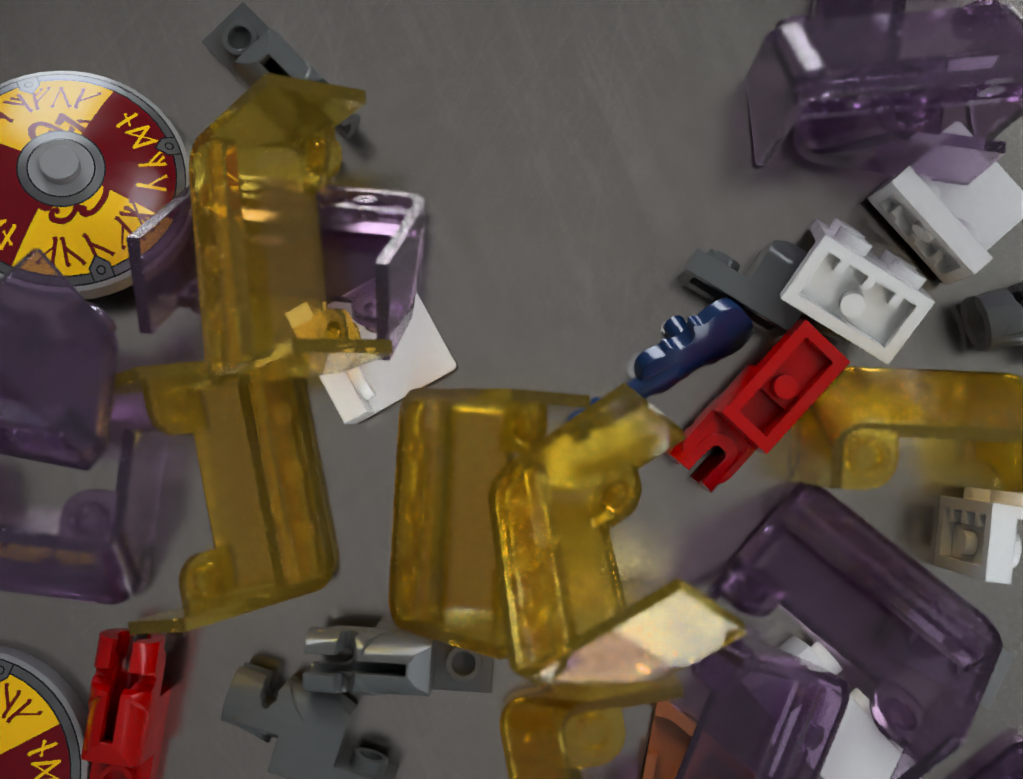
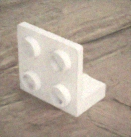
[867,121,1023,285]
[780,217,935,365]
[285,266,456,424]
[934,487,1023,584]

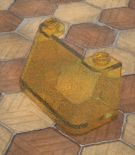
[790,366,1023,492]

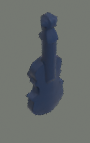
[565,298,754,438]

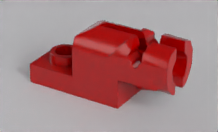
[665,320,850,493]
[81,628,171,779]

